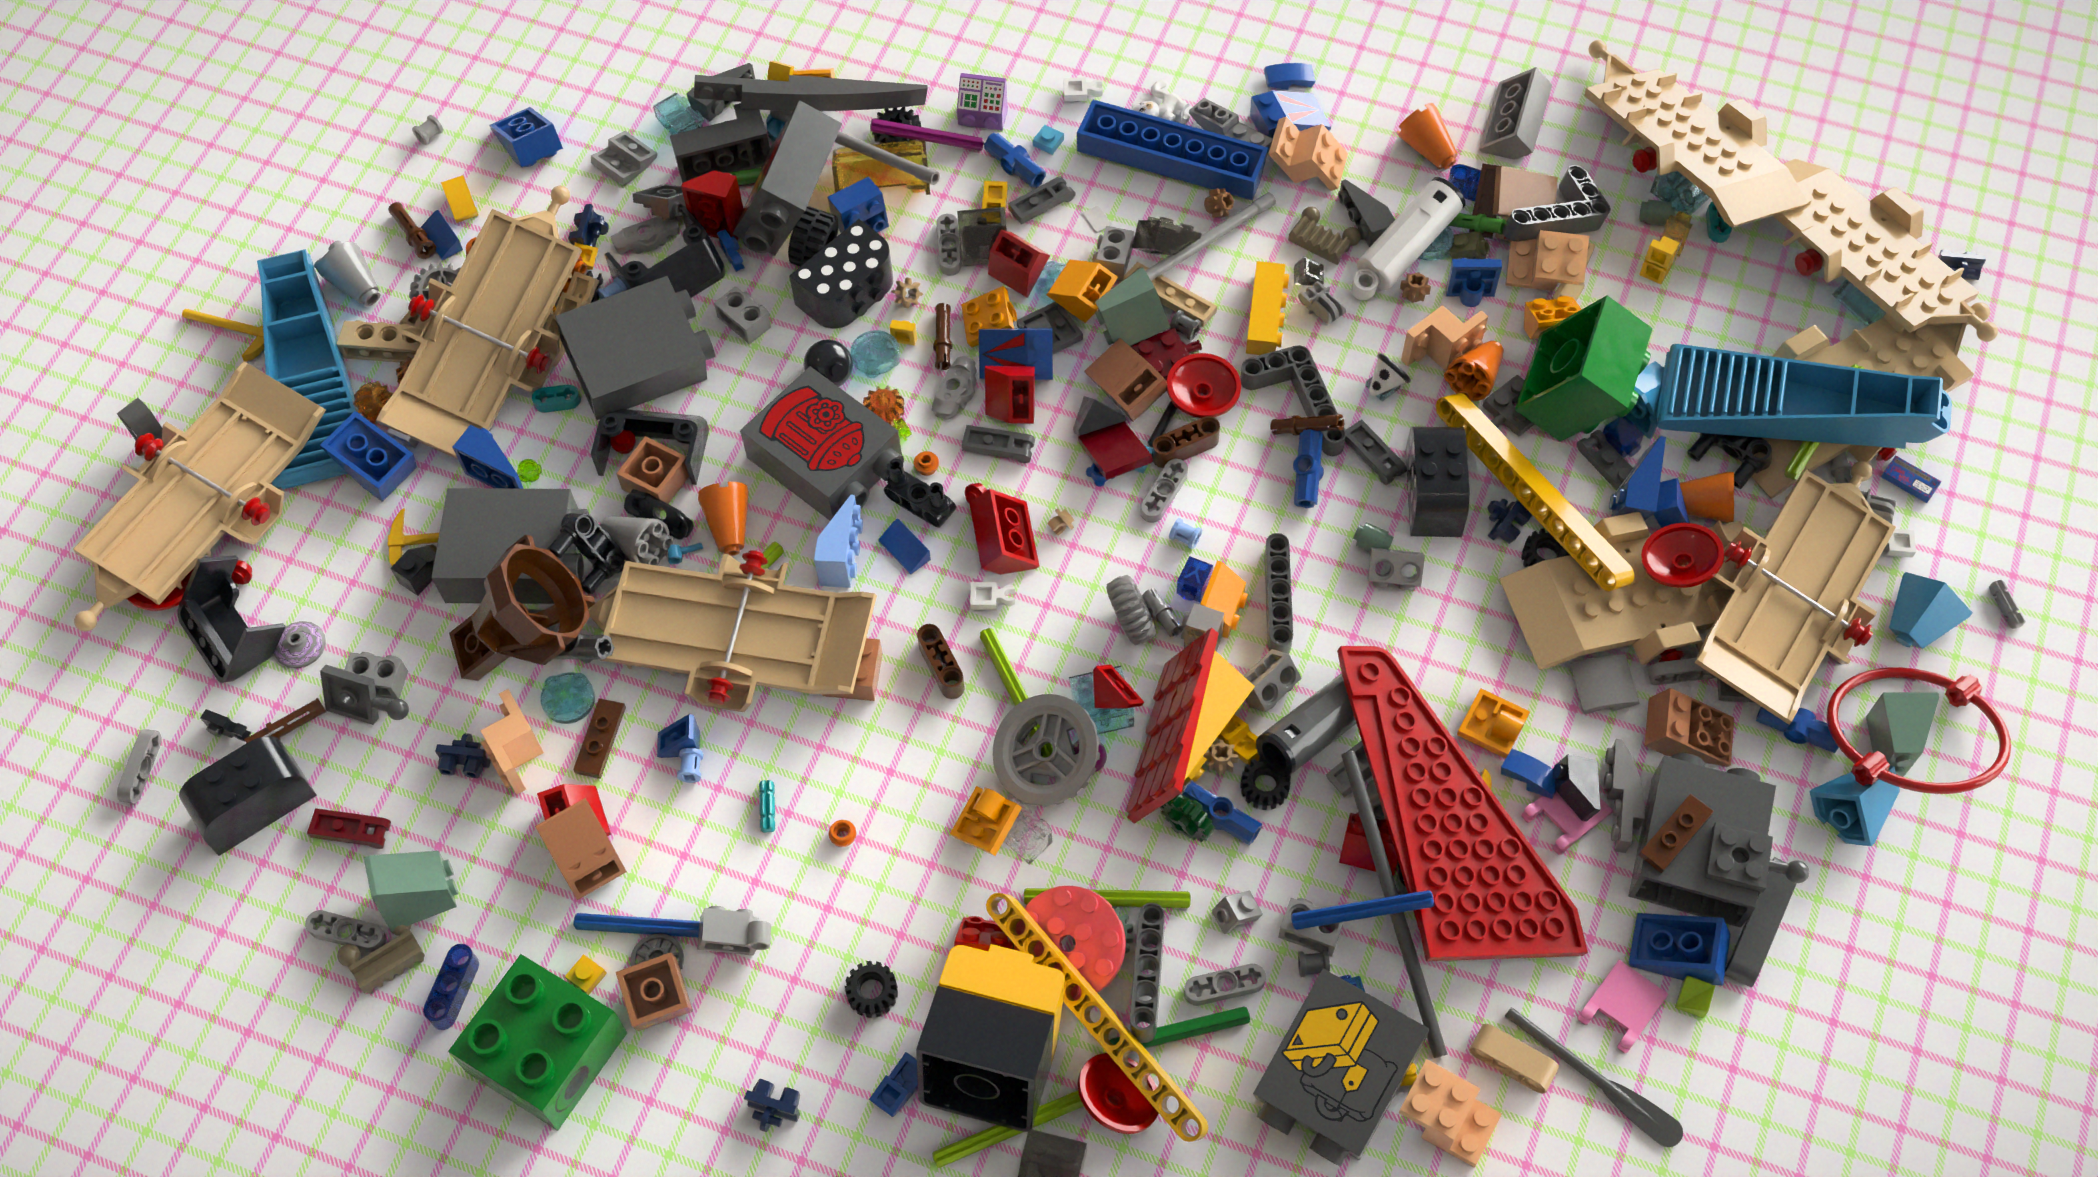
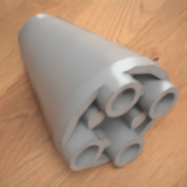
[314,241,380,306]
[600,516,673,566]

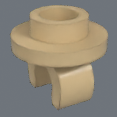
[1047,508,1074,535]

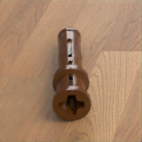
[388,202,436,259]

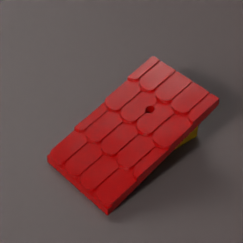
[1126,627,1255,824]

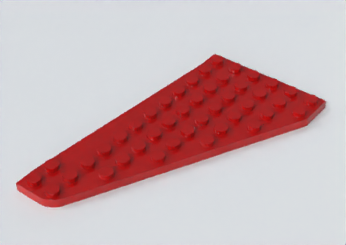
[1337,646,1588,961]

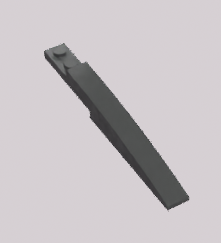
[694,75,928,111]

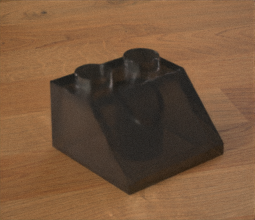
[1018,1129,1087,1177]

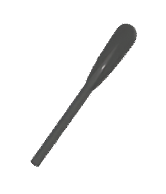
[1505,1007,1683,1147]

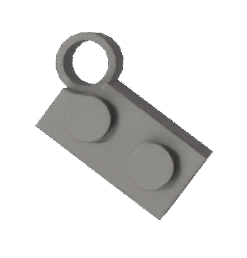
[697,906,771,955]

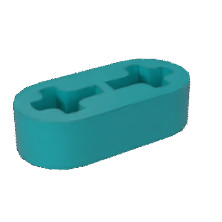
[1706,201,1732,243]
[532,384,581,413]

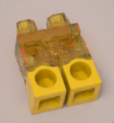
[1639,211,1693,284]

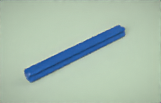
[1291,890,1434,930]
[573,913,700,938]

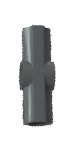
[554,633,615,663]

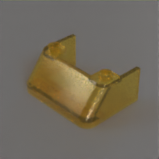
[832,140,931,195]

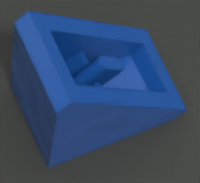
[1653,478,1690,528]
[657,714,700,758]

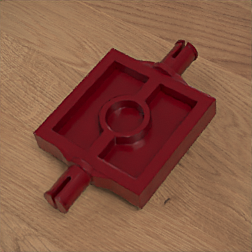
[1130,328,1202,381]

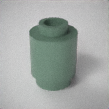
[1639,200,1676,226]
[1353,522,1394,552]

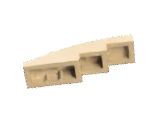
[544,271,599,367]

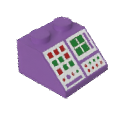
[957,73,1008,130]

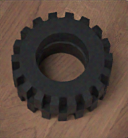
[788,206,838,266]

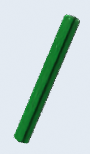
[1110,1006,1250,1052]

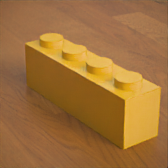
[1246,261,1289,355]

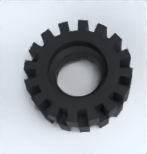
[1521,528,1570,567]
[1240,757,1291,810]
[845,961,898,1018]

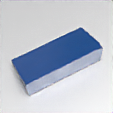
[420,210,463,260]
[878,518,931,574]

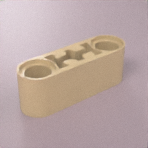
[1469,1024,1559,1094]

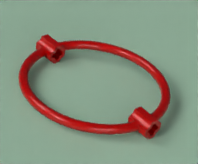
[1827,667,2011,794]

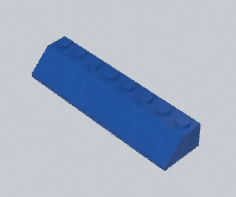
[1077,99,1269,201]

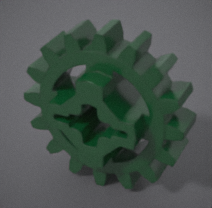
[1159,794,1215,842]

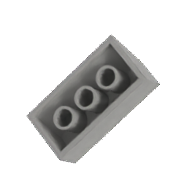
[1479,67,1552,160]

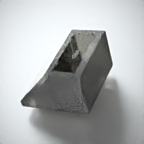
[957,207,1007,266]
[1132,217,1202,255]

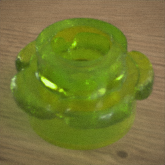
[893,418,912,441]
[517,459,542,482]

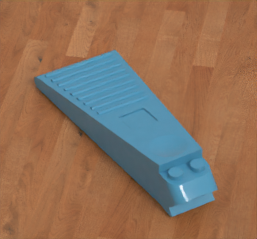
[257,249,360,490]
[1656,344,1952,449]

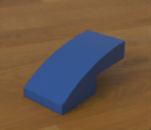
[1264,63,1316,90]
[1501,749,1557,799]
[869,1052,918,1117]

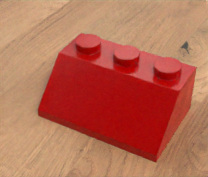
[681,171,744,240]
[969,488,1040,575]

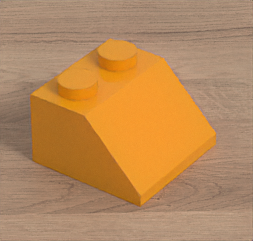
[1200,561,1249,638]

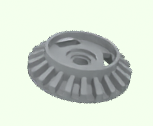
[993,694,1101,807]

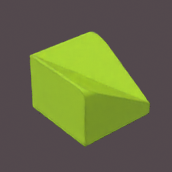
[1675,976,1715,1018]

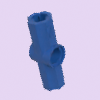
[984,132,1046,188]
[1293,429,1324,508]
[1756,707,1844,753]
[1182,782,1262,846]

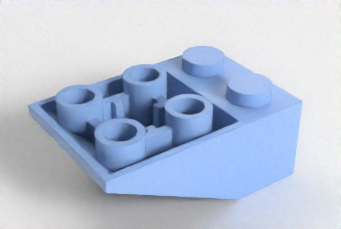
[814,495,863,588]

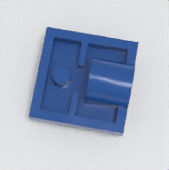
[1446,258,1502,307]

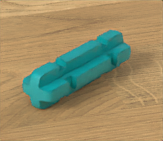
[759,780,775,833]

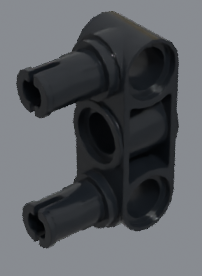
[1687,433,1772,489]
[883,459,956,528]
[547,513,627,594]

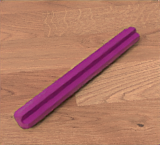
[870,119,984,151]

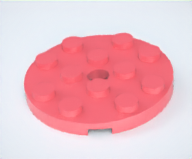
[1014,886,1126,1001]

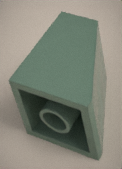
[1095,267,1171,346]
[1866,692,1939,777]
[363,851,458,932]

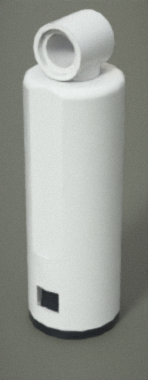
[1351,177,1466,301]

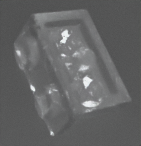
[1004,797,1052,865]

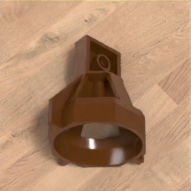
[449,535,595,681]

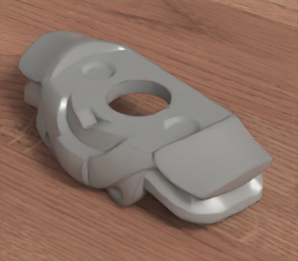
[611,216,679,253]
[931,356,977,419]

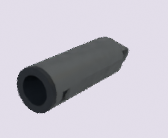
[1256,673,1357,777]

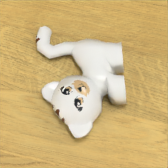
[1131,79,1190,124]

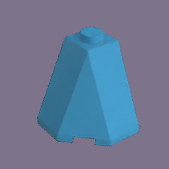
[1622,361,1664,439]
[1889,572,1973,649]
[1809,766,1900,846]

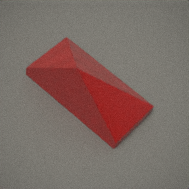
[1093,664,1145,708]

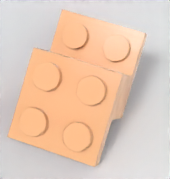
[1269,117,1348,191]
[1505,230,1589,291]
[1401,305,1488,371]
[480,689,544,795]
[1399,1059,1502,1168]

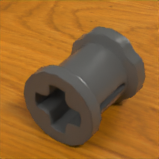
[1170,310,1202,340]
[1298,950,1330,977]

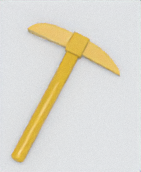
[182,309,264,362]
[388,508,440,566]

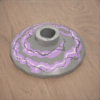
[274,621,326,668]

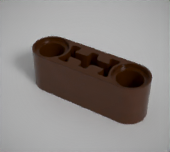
[1152,416,1220,468]
[917,624,965,699]

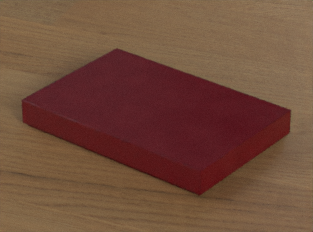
[1078,421,1153,480]

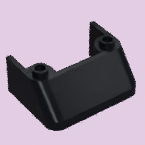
[604,206,726,298]
[591,409,709,485]
[177,555,286,683]

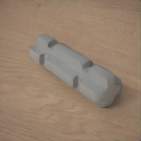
[1989,580,2026,629]

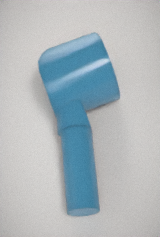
[668,543,703,564]

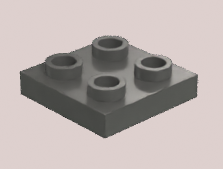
[1017,302,1083,354]

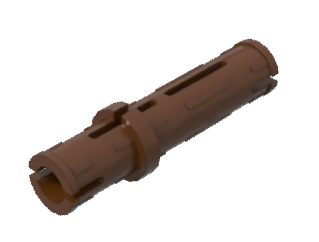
[933,303,953,370]
[1270,414,1344,435]
[244,698,326,743]

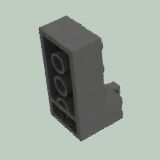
[670,103,770,183]

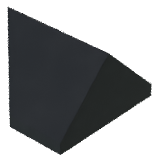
[1073,396,1127,435]

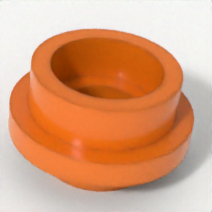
[914,451,939,476]
[829,820,857,847]

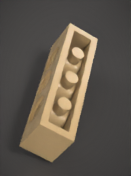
[337,320,421,363]

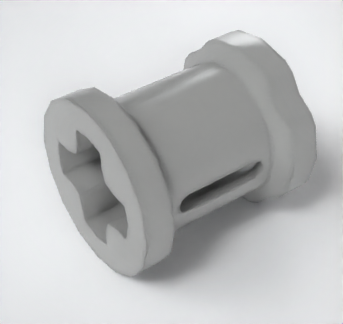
[412,115,444,145]

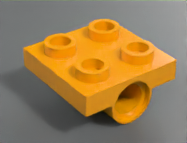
[961,286,1017,347]
[1457,688,1530,759]
[950,786,1022,856]

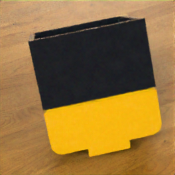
[916,944,1065,1132]

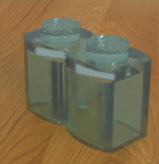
[653,92,704,135]

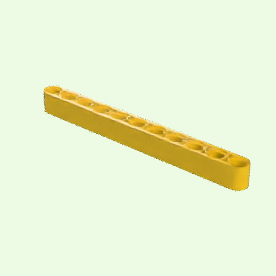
[1435,393,1634,591]
[986,893,1209,1142]

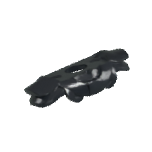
[624,489,694,540]

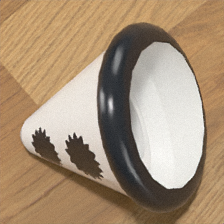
[1369,353,1411,396]

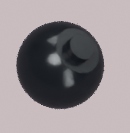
[803,339,853,387]

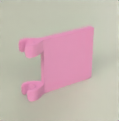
[1521,792,1613,855]
[1577,960,1668,1053]

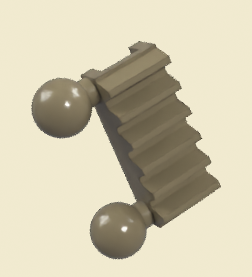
[1288,206,1361,265]
[337,924,425,994]

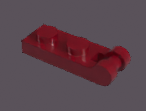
[307,808,391,849]

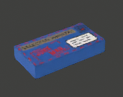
[1881,455,1942,503]

